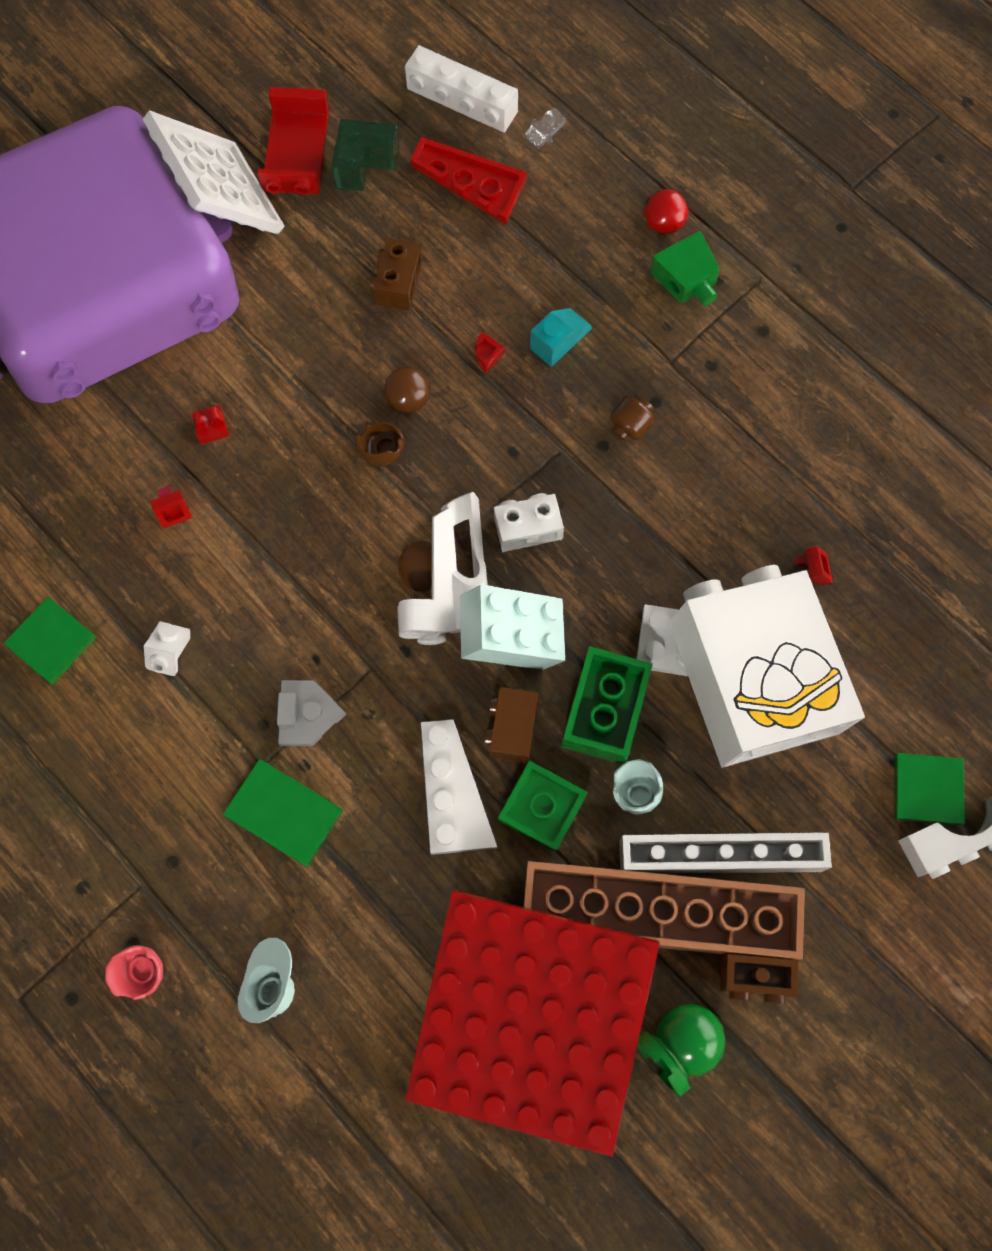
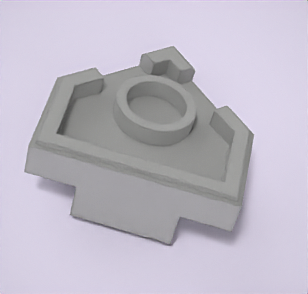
[277,680,346,746]

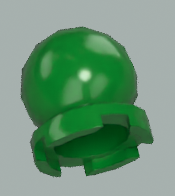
[637,1004,726,1098]

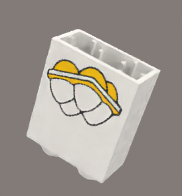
[669,565,865,768]

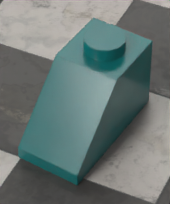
[530,308,592,367]

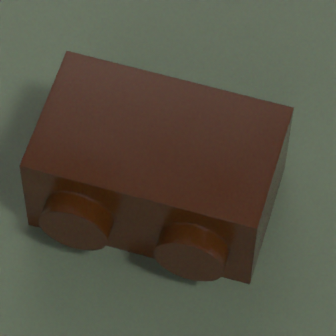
[484,687,539,763]

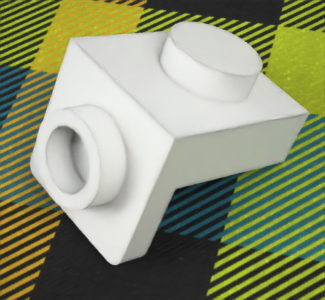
[144,621,190,676]

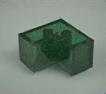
[331,119,400,191]

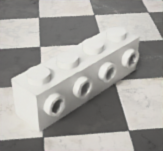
[405,45,518,133]

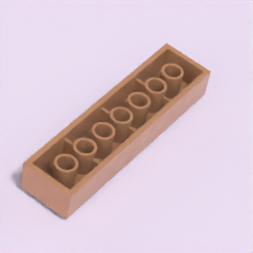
[524,861,805,960]

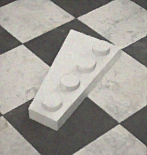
[421,720,497,855]

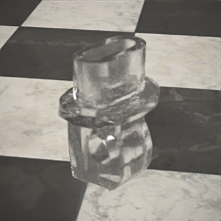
[523,108,567,149]

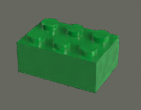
[561,646,653,765]

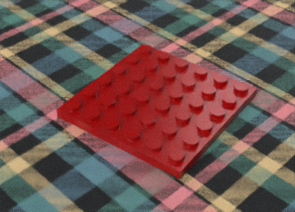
[405,890,660,1157]

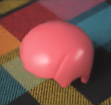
[105,945,163,1000]

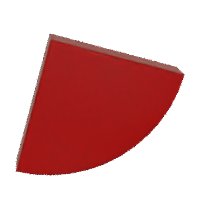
[475,332,505,374]

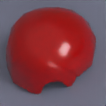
[643,189,689,234]

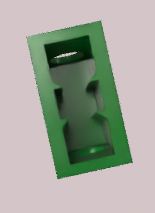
[650,231,720,306]

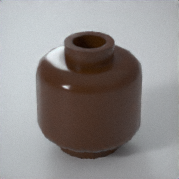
[610,394,655,441]

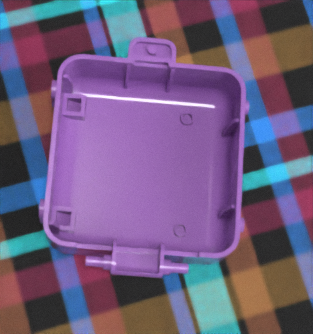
[0,106,239,403]

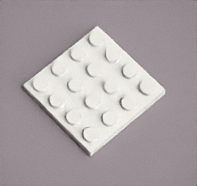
[143,110,285,234]

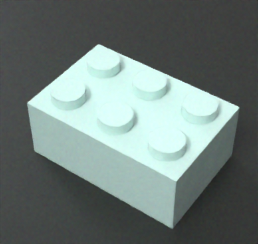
[460,584,565,670]

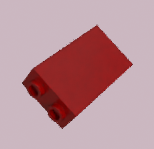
[258,87,330,195]

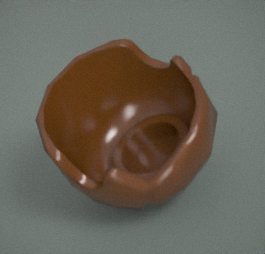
[384,367,430,413]
[355,422,405,467]
[398,541,432,591]

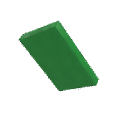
[223,759,344,868]

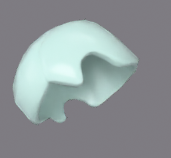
[613,759,663,815]

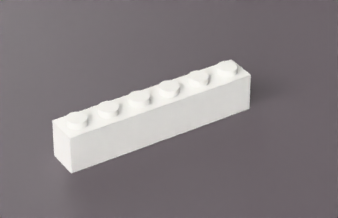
[619,833,832,874]

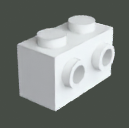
[494,493,564,552]

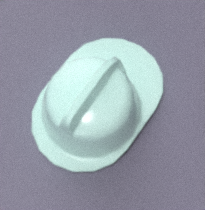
[238,938,295,1023]

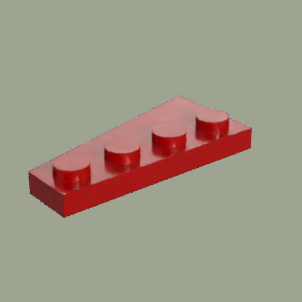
[411,137,527,225]

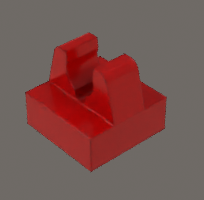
[191,405,230,445]
[150,486,193,529]
[794,546,833,585]

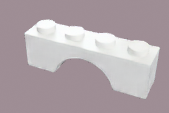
[899,797,992,879]

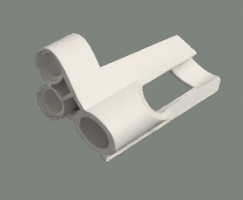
[397,492,488,645]

